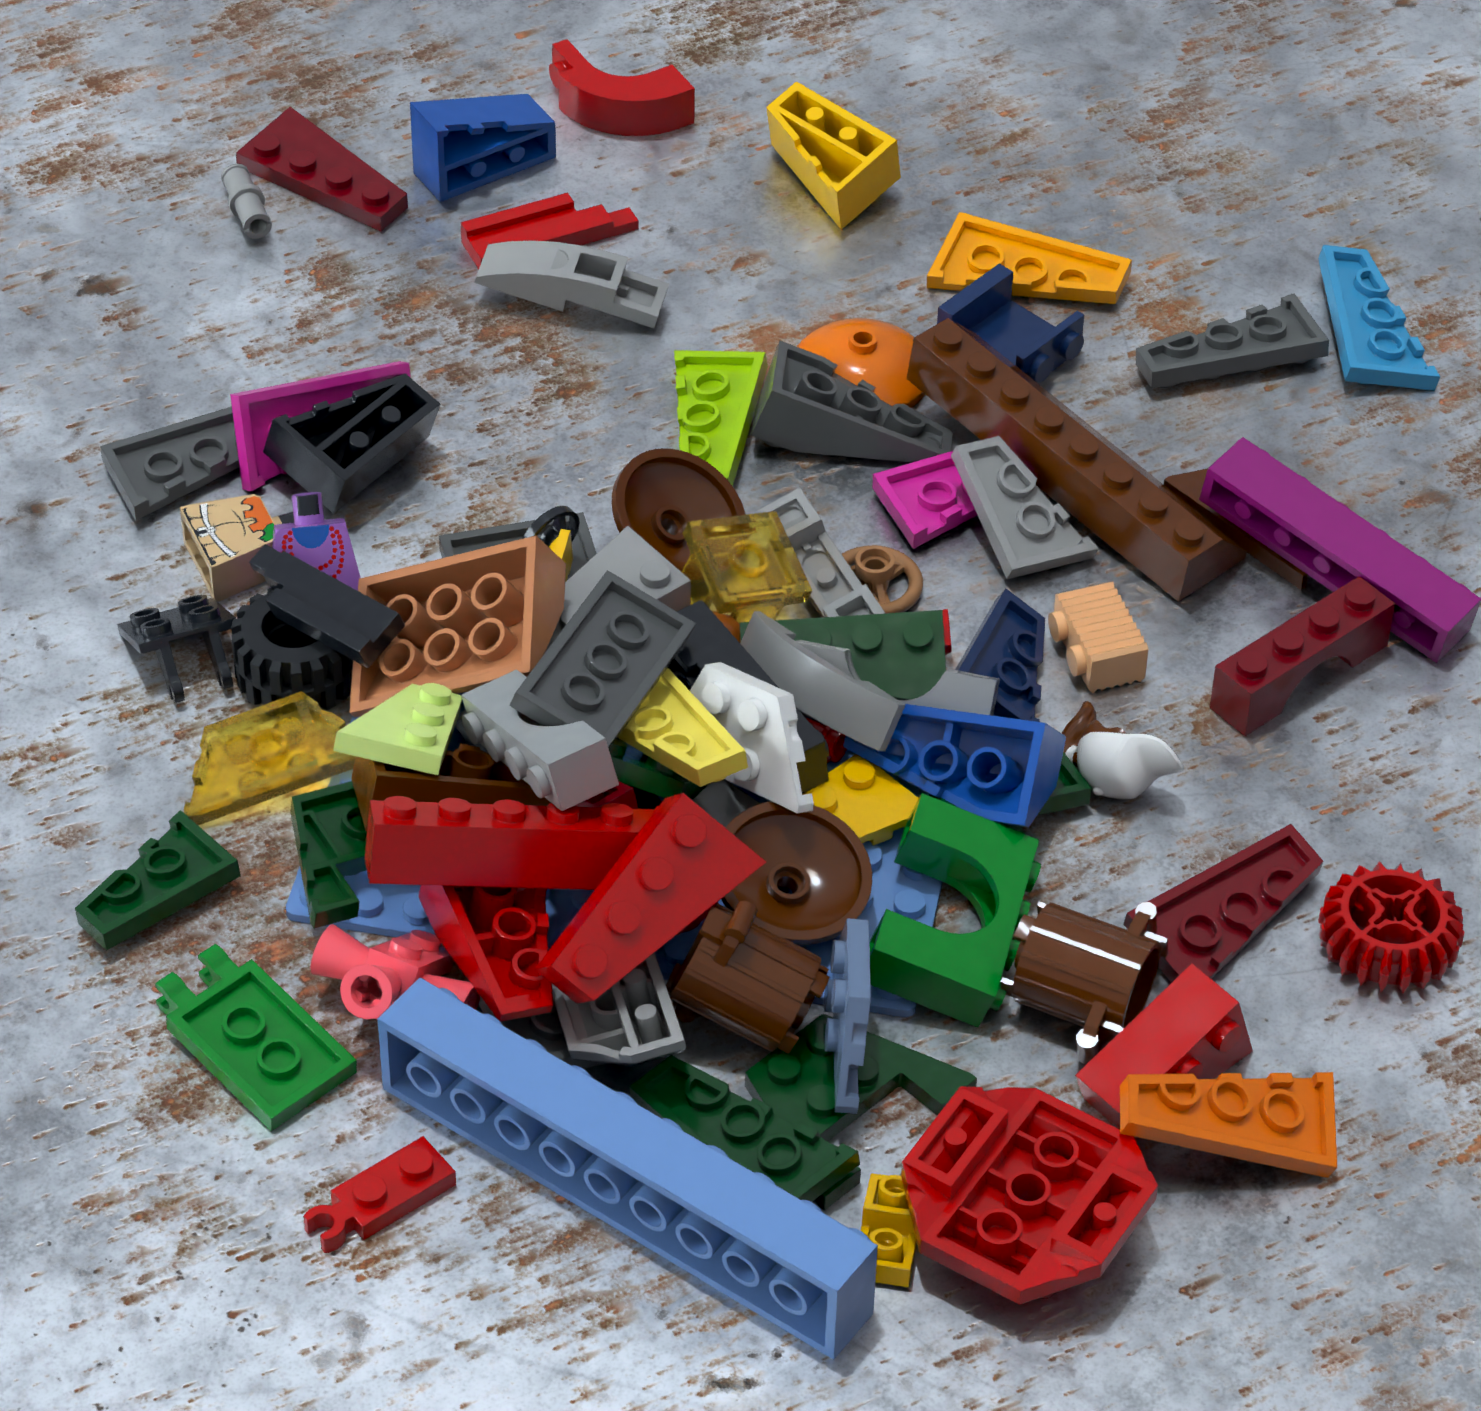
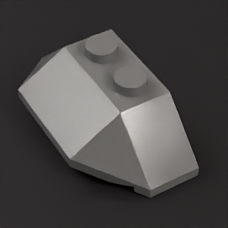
[552,952,686,1067]

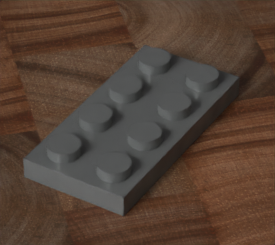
[509,570,696,749]

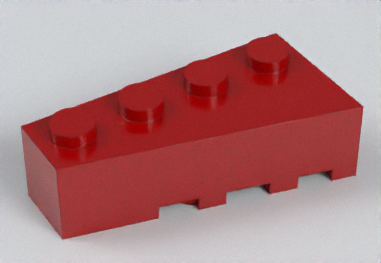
[535,793,766,1004]

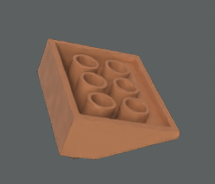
[350,536,566,717]

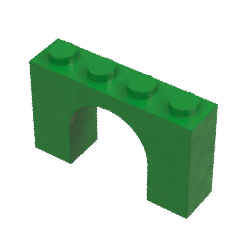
[869,793,1041,1027]

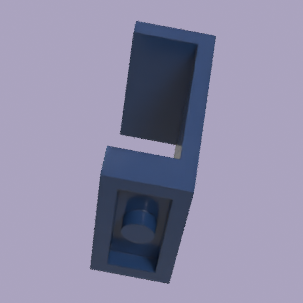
[937,263,1085,383]

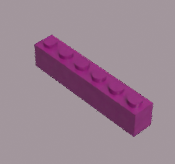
[1199,437,1481,663]

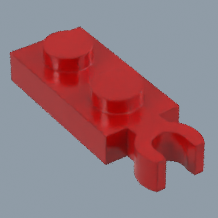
[303,1136,456,1253]

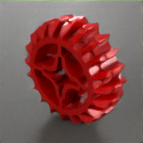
[1318,861,1465,993]

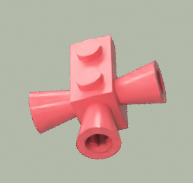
[310,924,481,1020]

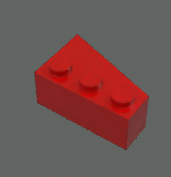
[1075,964,1253,1129]

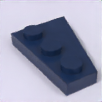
[955,588,1045,722]

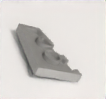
[951,436,1099,579]

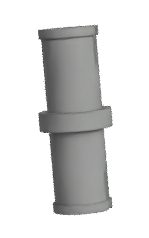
[221,164,272,239]

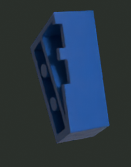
[410,94,556,202]

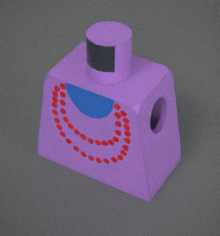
[269,492,361,591]

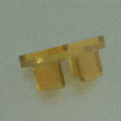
[682,511,812,624]

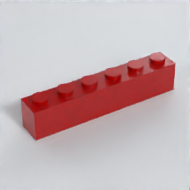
[364,796,659,890]

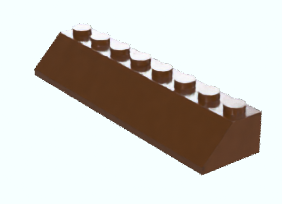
[906,318,1247,602]

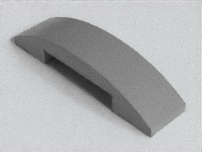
[757,488,885,617]
[740,611,906,751]

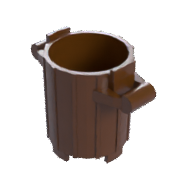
[666,901,830,1054]
[1001,902,1168,1064]

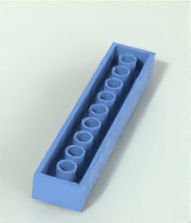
[378,978,878,1360]

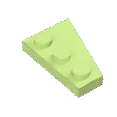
[333,683,462,775]

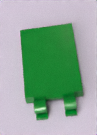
[155,944,357,1132]

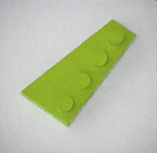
[674,350,768,486]

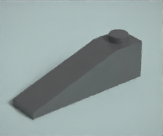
[751,341,953,462]

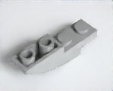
[474,241,669,328]

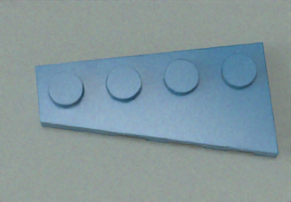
[1318,245,1440,391]

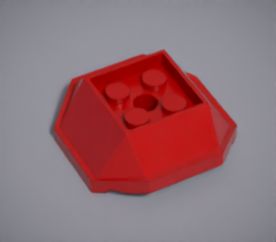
[901,1086,1158,1305]

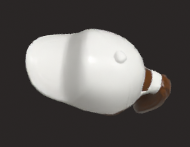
[1062,701,1184,799]

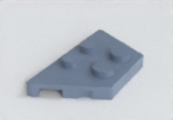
[824,918,871,1114]

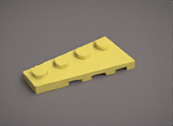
[618,668,748,787]

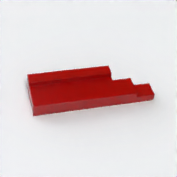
[461,192,639,269]

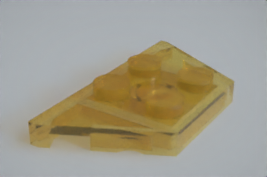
[184,691,356,825]

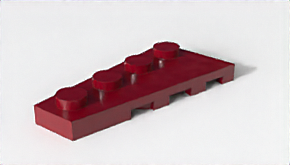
[236,107,408,231]
[1123,824,1324,983]

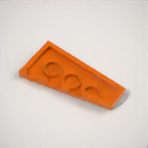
[1120,1072,1337,1178]

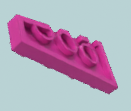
[230,361,411,491]
[872,451,977,549]

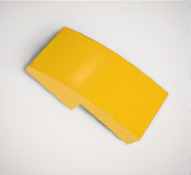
[860,1173,917,1287]

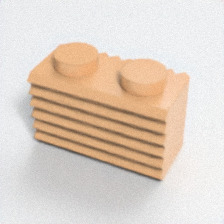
[1048,581,1149,693]

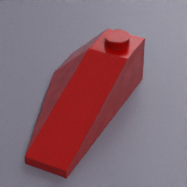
[418,885,553,1022]

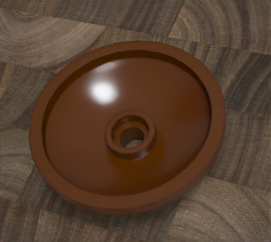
[611,448,748,584]
[721,801,872,945]

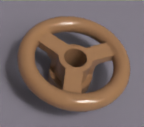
[842,545,923,613]

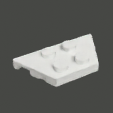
[690,662,814,813]

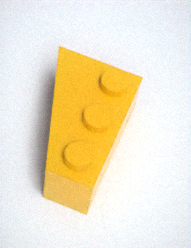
[766,81,901,230]

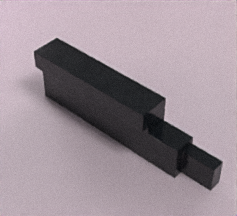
[249,544,405,668]

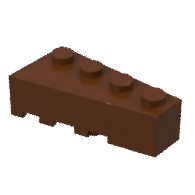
[351,743,551,831]

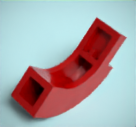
[549,39,695,136]

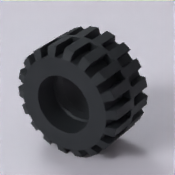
[231,588,353,716]

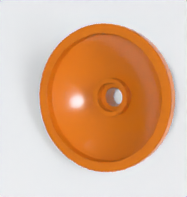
[797,318,925,408]

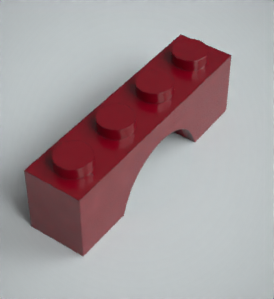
[1210,576,1395,736]

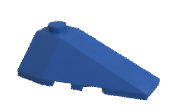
[843,704,1066,828]

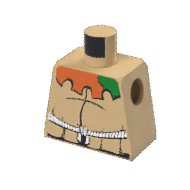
[180,494,294,602]

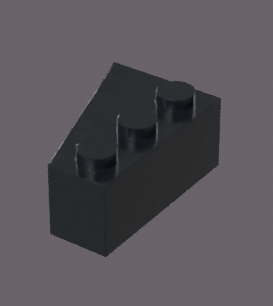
[263,373,441,514]

